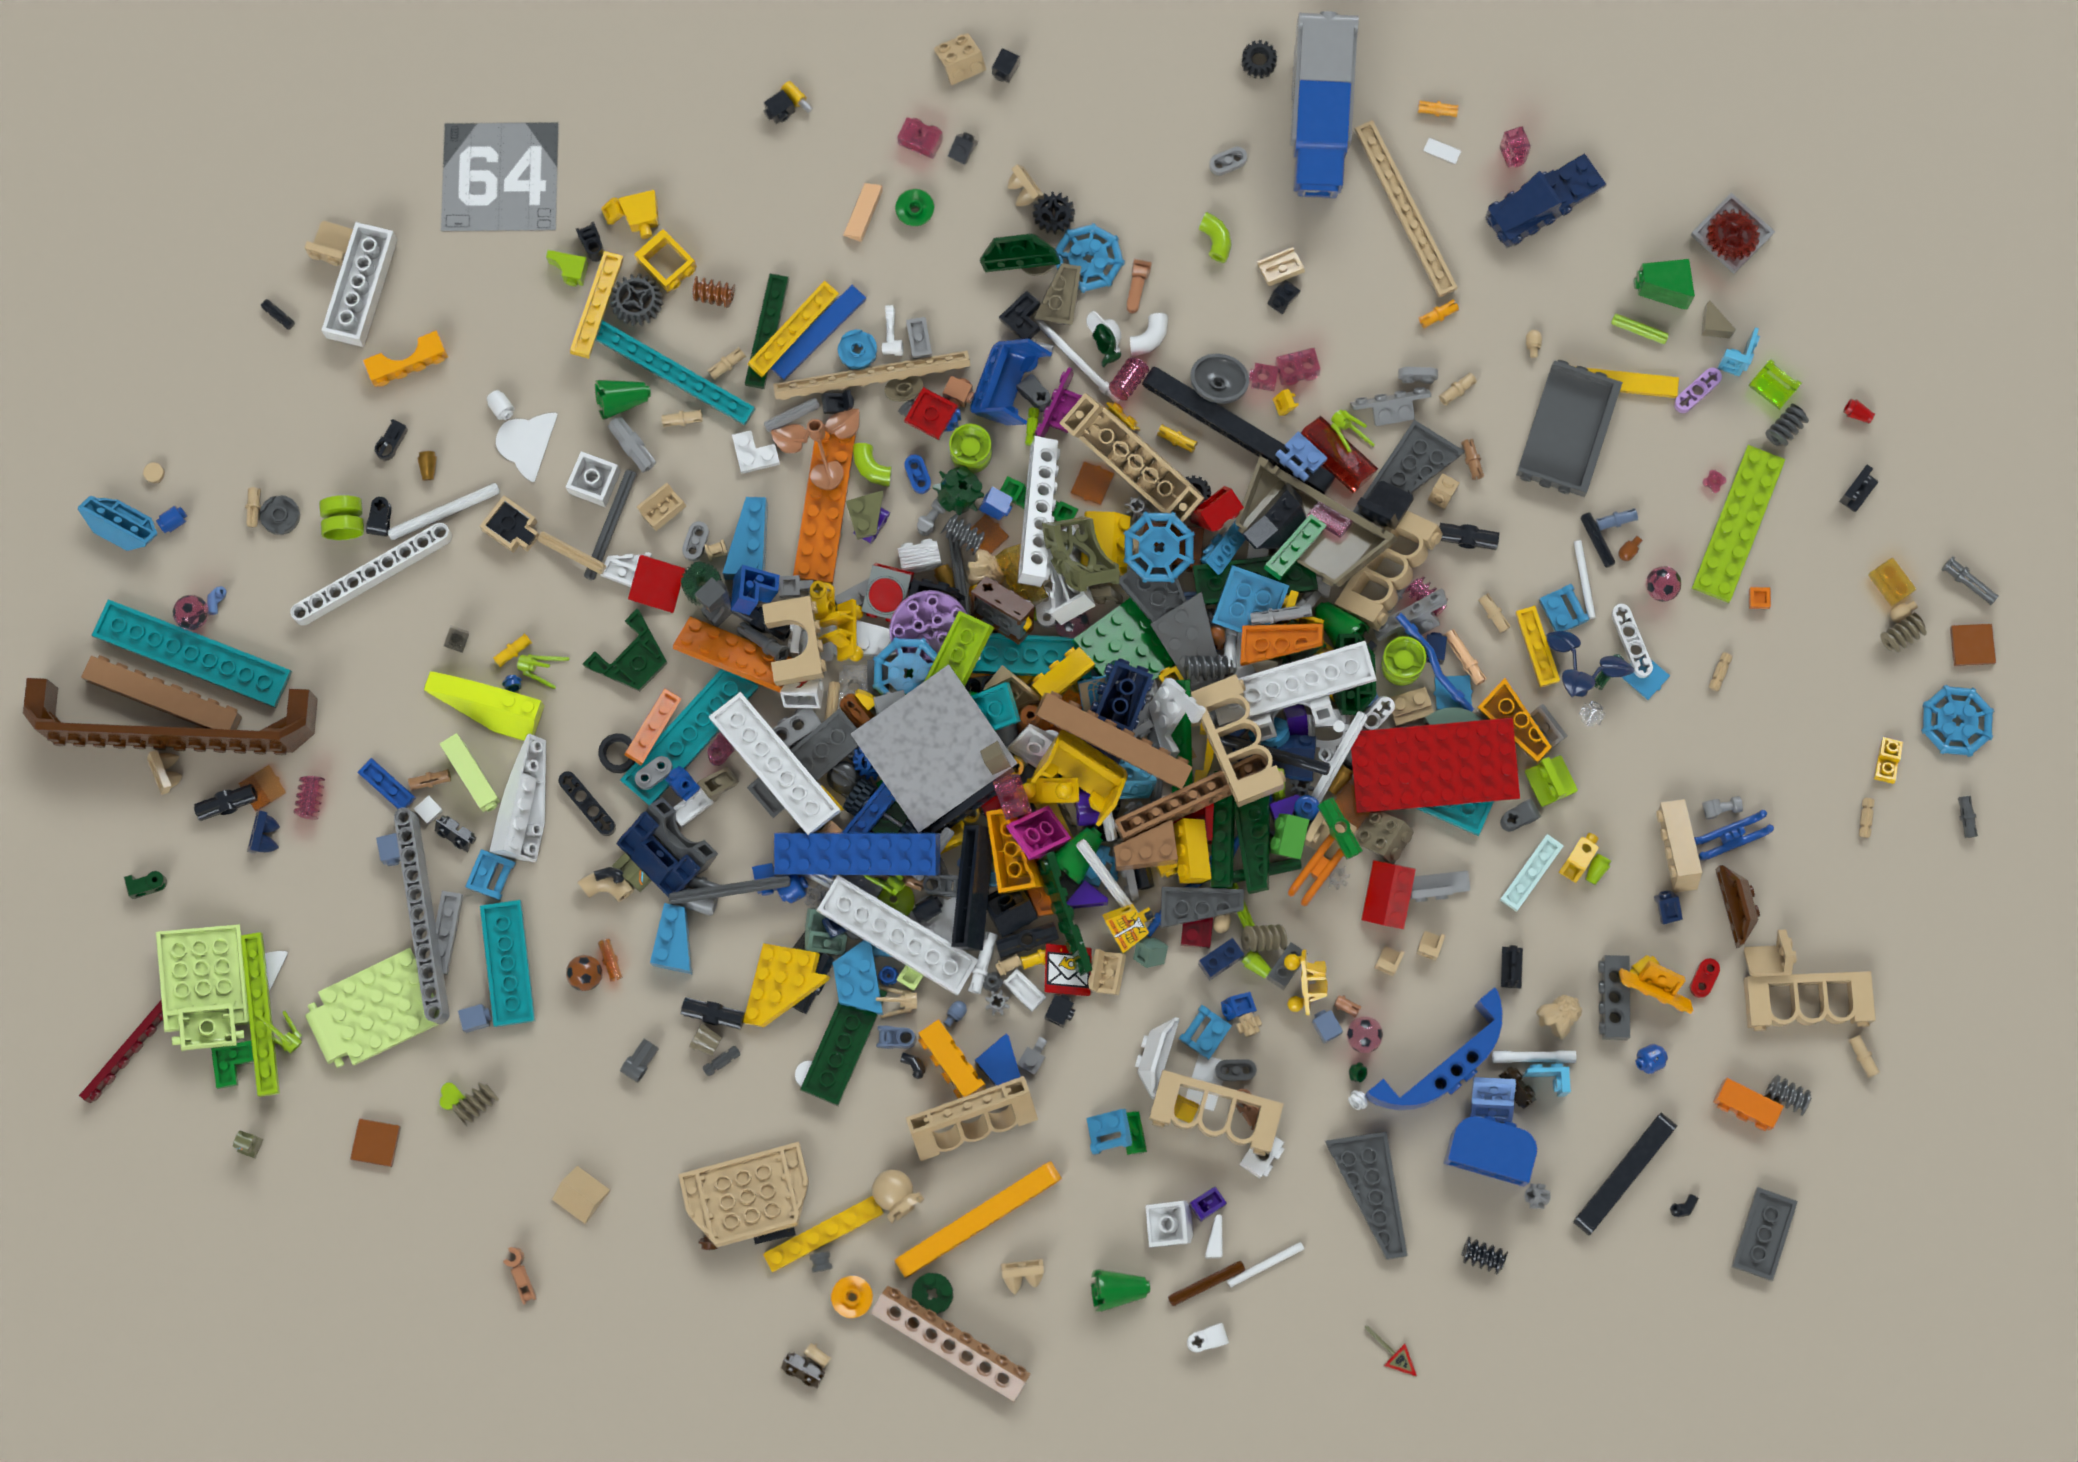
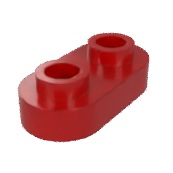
[1690,958,1720,998]

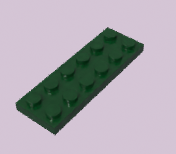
[1192,555,1318,605]
[800,989,887,1106]

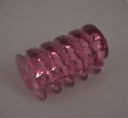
[1109,357,1149,400]
[1404,576,1448,617]
[293,776,325,820]

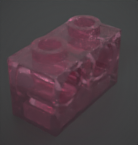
[1500,126,1531,167]
[1275,348,1321,386]
[993,774,1033,820]

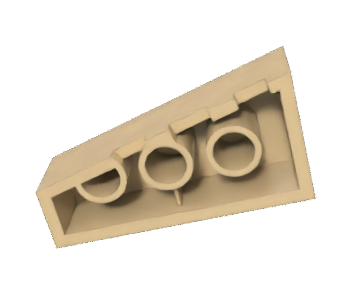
[1656,799,1702,893]

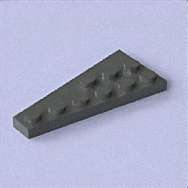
[1353,420,1465,523]
[1119,542,1187,623]

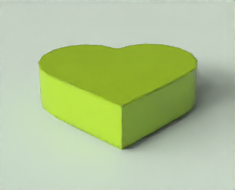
[440,1082,466,1110]

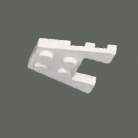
[1148,678,1206,758]

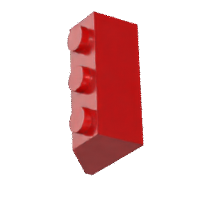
[1361,860,1416,930]

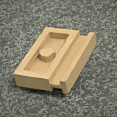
[1257,247,1305,287]
[1387,687,1434,727]

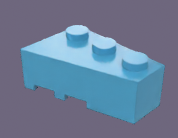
[650,903,693,975]

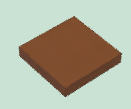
[1950,624,1996,666]
[350,1119,401,1167]

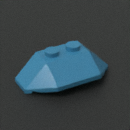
[78,496,157,551]

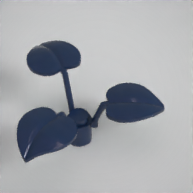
[1546,631,1635,697]

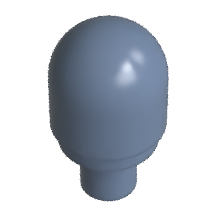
[944,1001,967,1028]

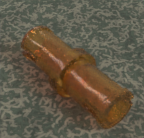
[598,939,623,982]

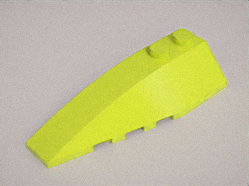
[424,671,544,741]

